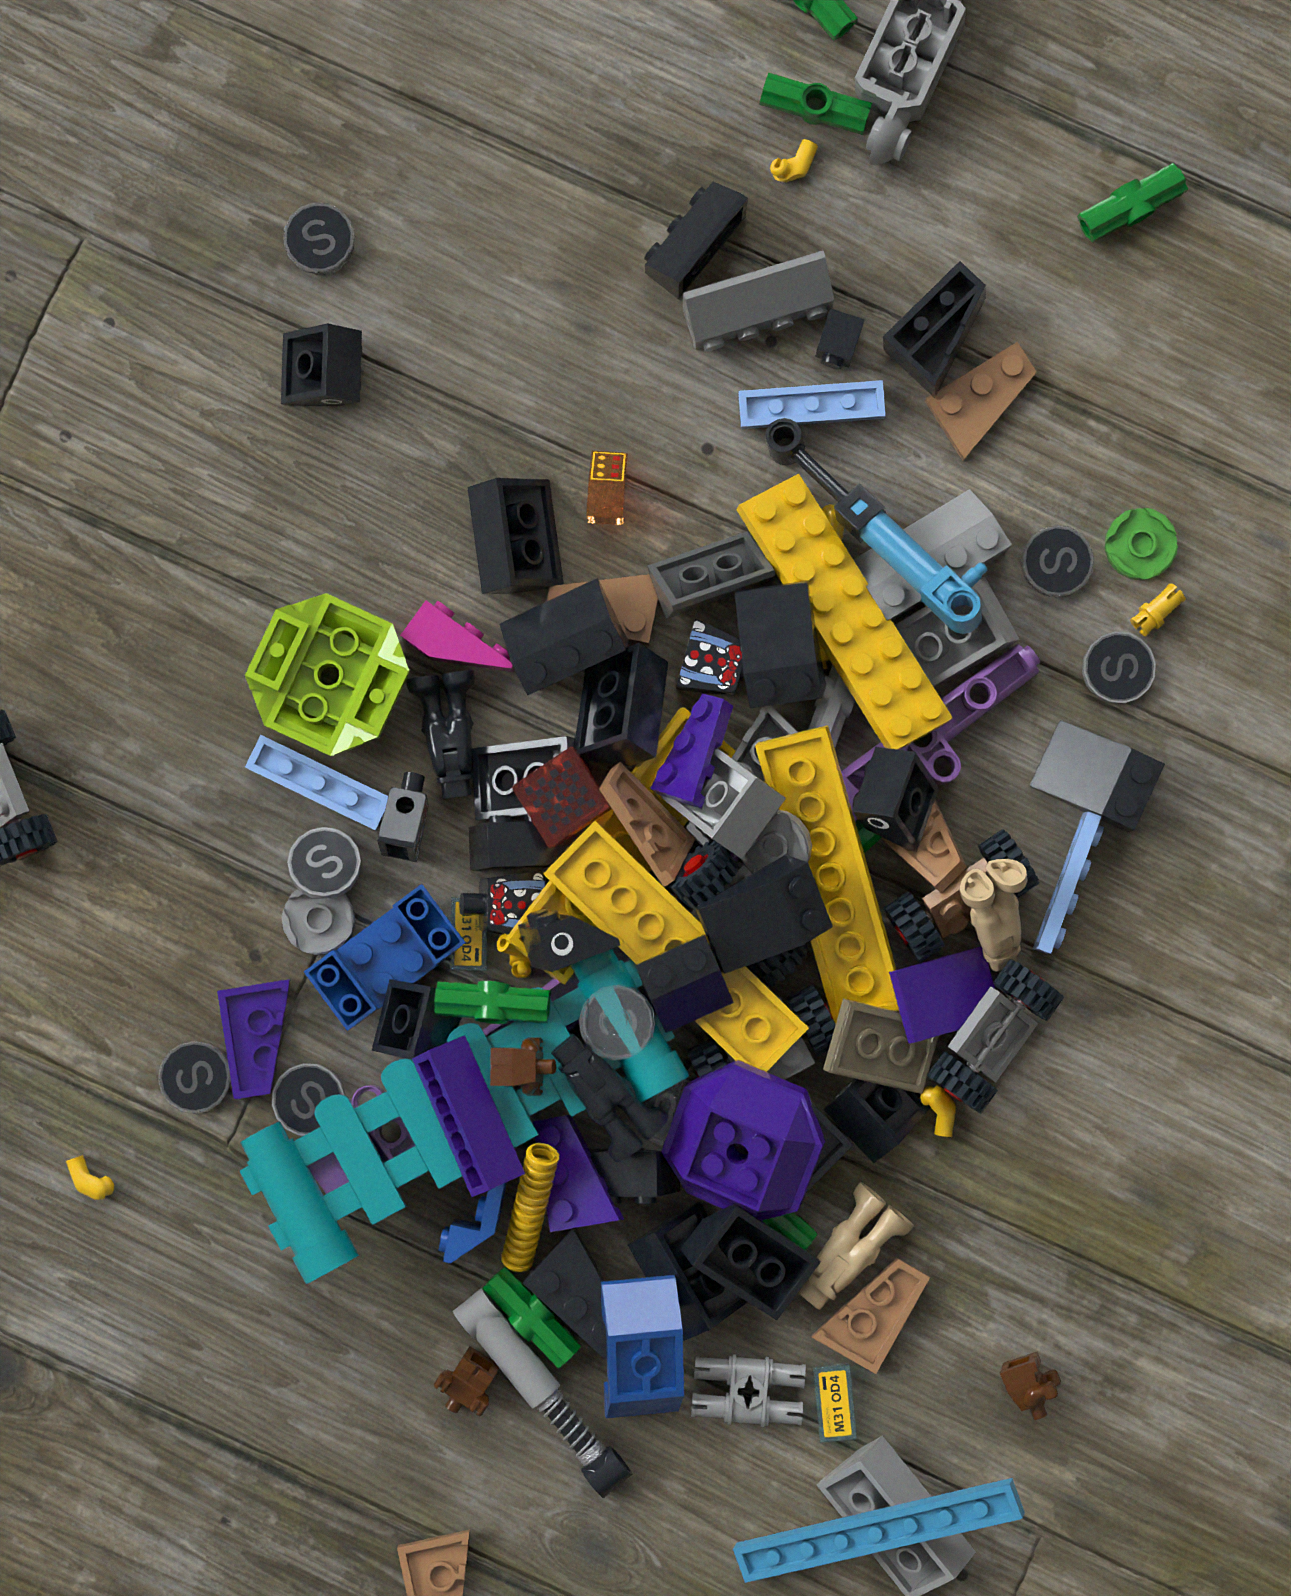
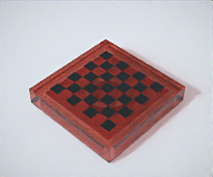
[511,746,612,849]

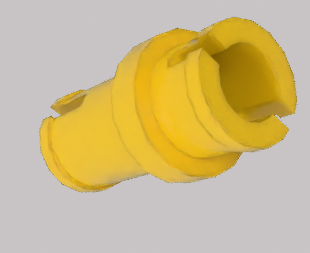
[1130,583,1186,637]

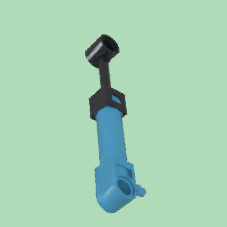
[765,418,987,634]

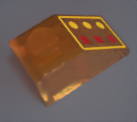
[586,451,628,525]

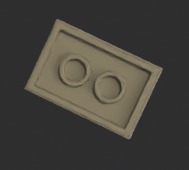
[823,998,939,1094]

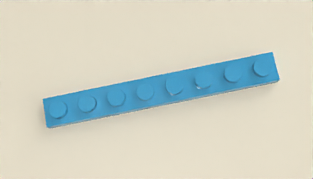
[733,1478,1025,1583]

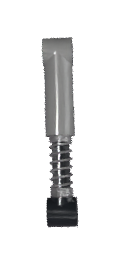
[453,1287,633,1498]

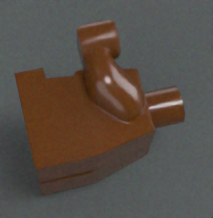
[490,1037,556,1096]
[434,1346,499,1416]
[1000,1351,1061,1420]

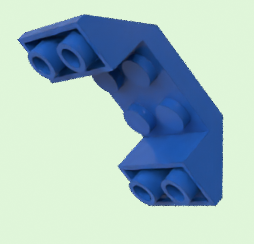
[304,884,466,1031]
[438,1182,507,1263]
[601,1275,684,1418]

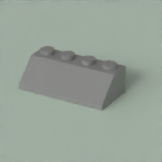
[683,251,834,352]
[853,489,1012,621]
[817,1436,976,1596]

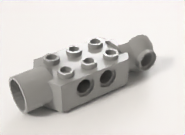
[855,0,966,165]

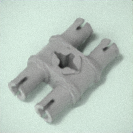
[691,1354,806,1428]

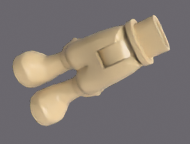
[960,859,1027,971]
[798,1182,914,1310]

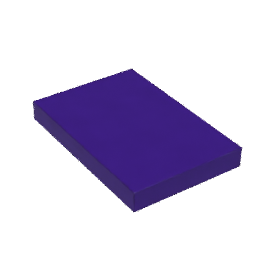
[889,946,995,1044]

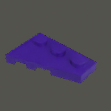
[650,693,733,809]
[217,979,291,1100]
[532,1115,624,1232]

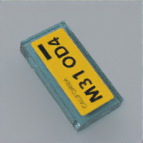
[450,897,488,971]
[813,1363,857,1443]

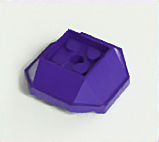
[661,1060,826,1221]

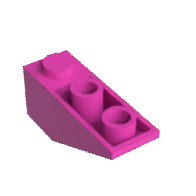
[400,601,514,672]

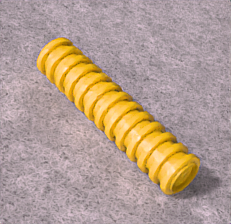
[501,1143,559,1272]

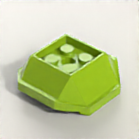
[245,593,410,757]

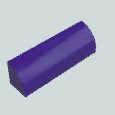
[412,1035,525,1197]

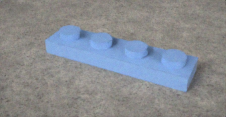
[738,380,886,429]
[245,735,388,831]
[1033,811,1104,954]

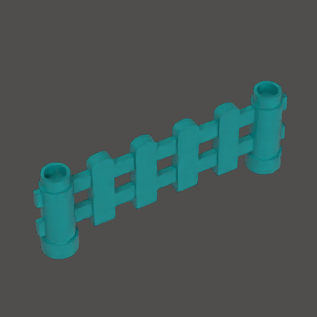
[239,949,689,1284]

